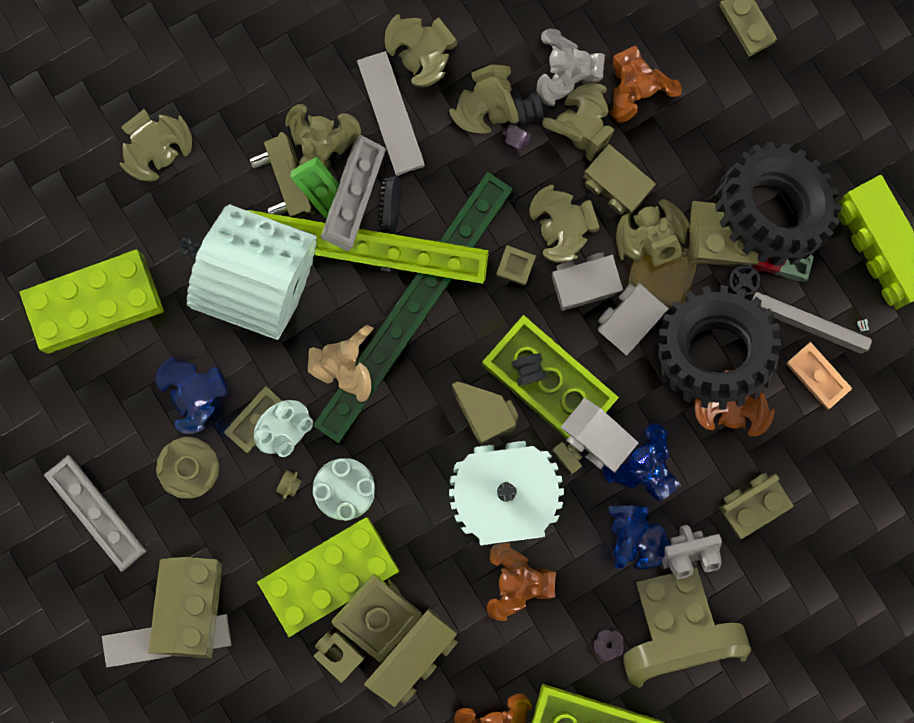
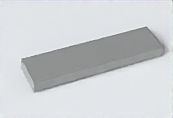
[357,51,425,176]
[320,134,386,251]
[749,292,872,354]
[44,455,147,572]
[102,614,232,667]

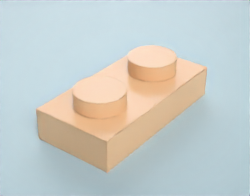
[785,342,852,410]

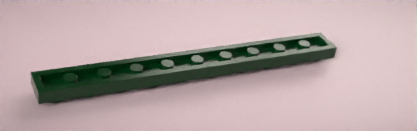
[313,172,513,444]

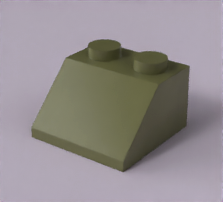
[688,201,759,268]

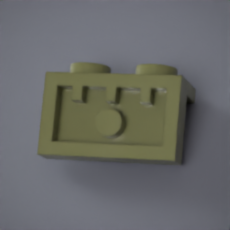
[719,472,794,539]

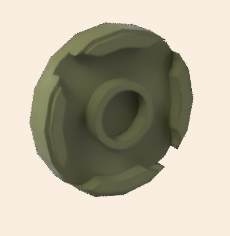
[156,437,219,499]

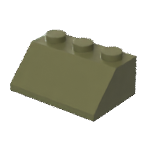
[452,382,519,446]
[148,557,223,659]
[364,608,458,707]

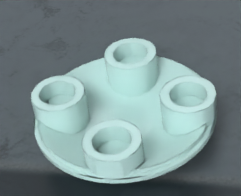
[254,400,313,457]
[313,458,375,521]

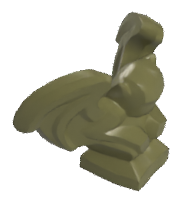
[384,14,457,87]
[449,65,519,134]
[542,83,615,162]
[285,104,361,171]
[119,109,192,182]
[530,185,600,263]
[616,199,690,267]

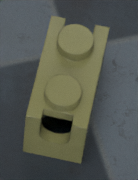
[583,144,656,216]
[313,630,367,683]

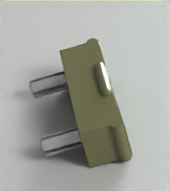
[250,132,316,218]

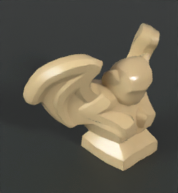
[308,325,374,402]

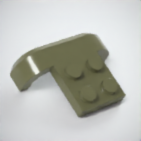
[623,567,751,687]

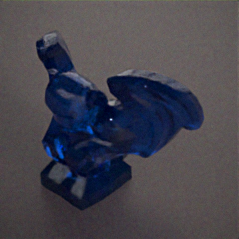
[156,357,230,434]
[602,423,681,502]
[609,506,672,569]

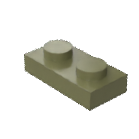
[719,0,777,57]
[224,386,282,453]

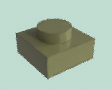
[496,245,536,286]
[552,442,582,475]

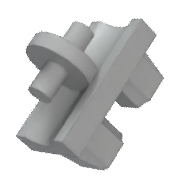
[662,525,722,580]

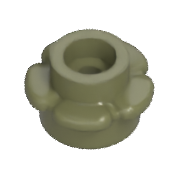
[276,469,302,500]

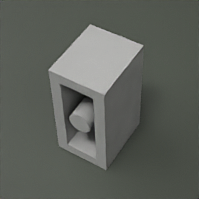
[551,253,623,311]
[598,282,668,355]
[560,398,638,472]

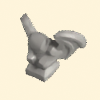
[537,29,605,106]

